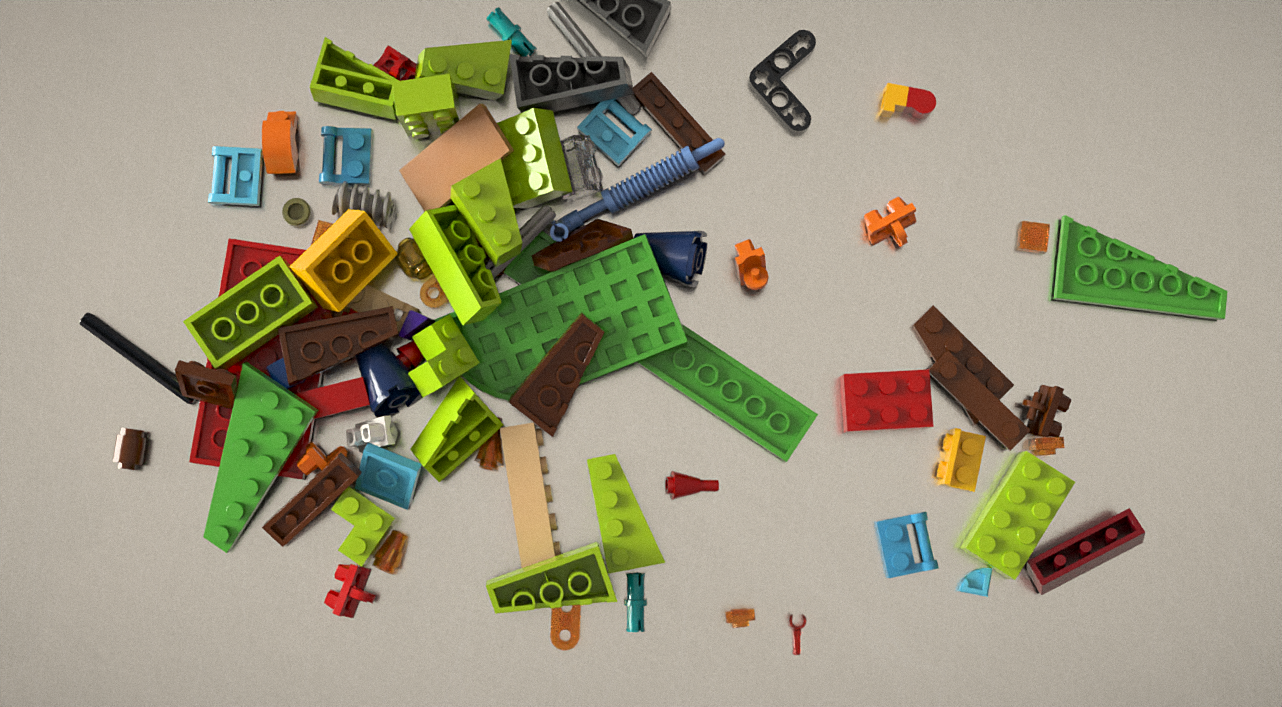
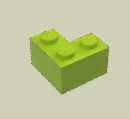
[408,314,480,398]
[331,486,400,567]

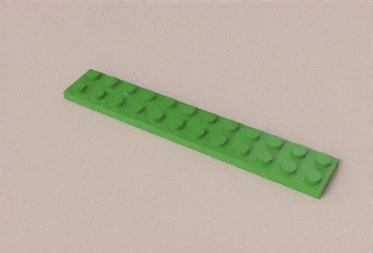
[503,231,818,462]

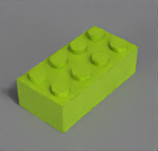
[183,256,318,370]
[960,451,1075,580]

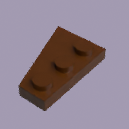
[531,218,634,271]

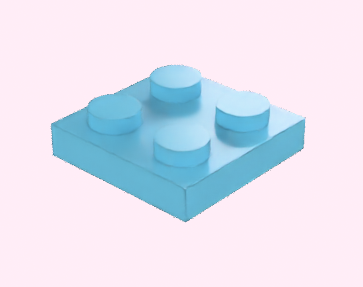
[355,443,422,510]

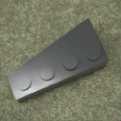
[579,0,672,58]
[510,55,634,113]

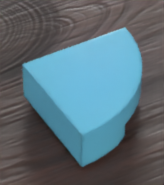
[958,568,993,597]

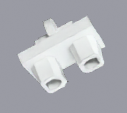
[346,415,398,452]

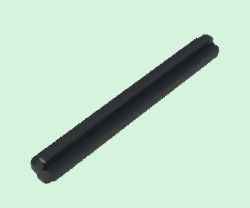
[79,312,196,404]

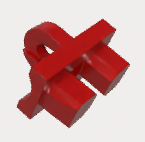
[373,45,417,81]
[324,564,376,618]

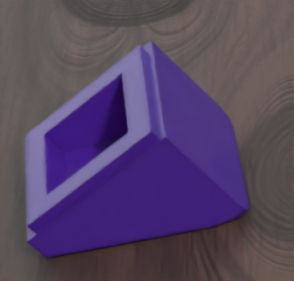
[399,310,435,341]

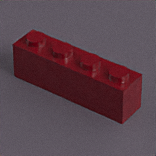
[1027,508,1145,595]

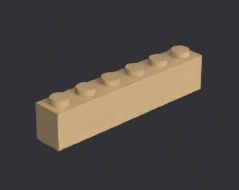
[500,423,561,568]

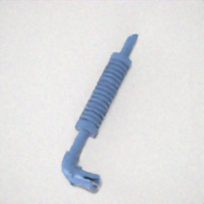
[550,138,725,242]

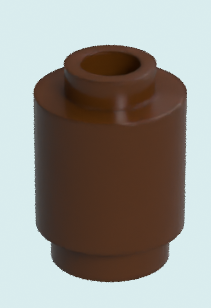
[113,428,146,470]

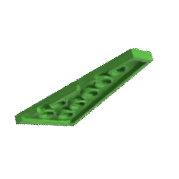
[1053,215,1228,320]
[203,362,319,553]

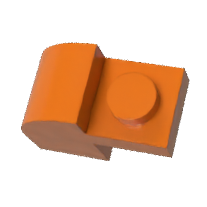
[262,111,298,174]

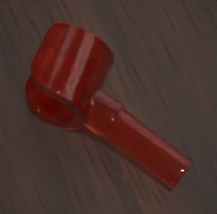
[788,614,806,655]

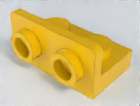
[937,428,986,492]

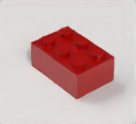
[839,369,934,433]

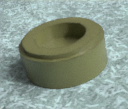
[282,198,312,227]

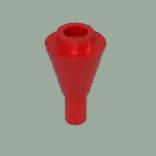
[396,340,424,369]
[665,471,719,499]

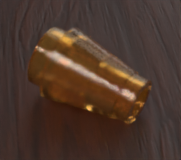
[372,530,408,575]

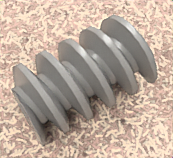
[332,181,395,228]

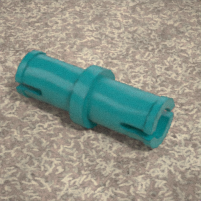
[486,7,537,57]
[624,573,647,632]

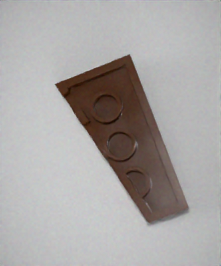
[912,305,1014,425]
[278,306,399,386]
[508,312,604,437]

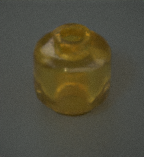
[395,237,433,280]

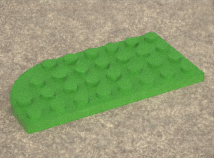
[434,234,688,400]

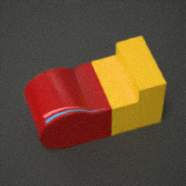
[879,83,936,119]

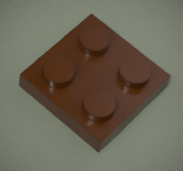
[175,360,238,409]

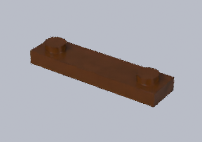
[633,71,726,174]
[929,350,1031,451]
[262,453,362,547]

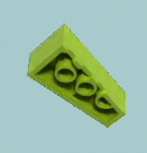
[409,205,502,325]
[587,454,665,574]
[486,542,617,614]

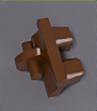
[1021,385,1071,437]

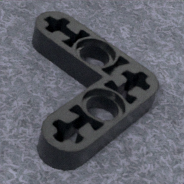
[748,30,816,134]

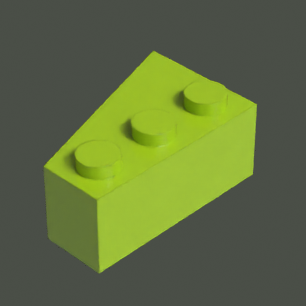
[309,37,399,120]
[415,40,512,101]

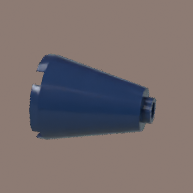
[634,231,708,288]
[356,343,421,418]

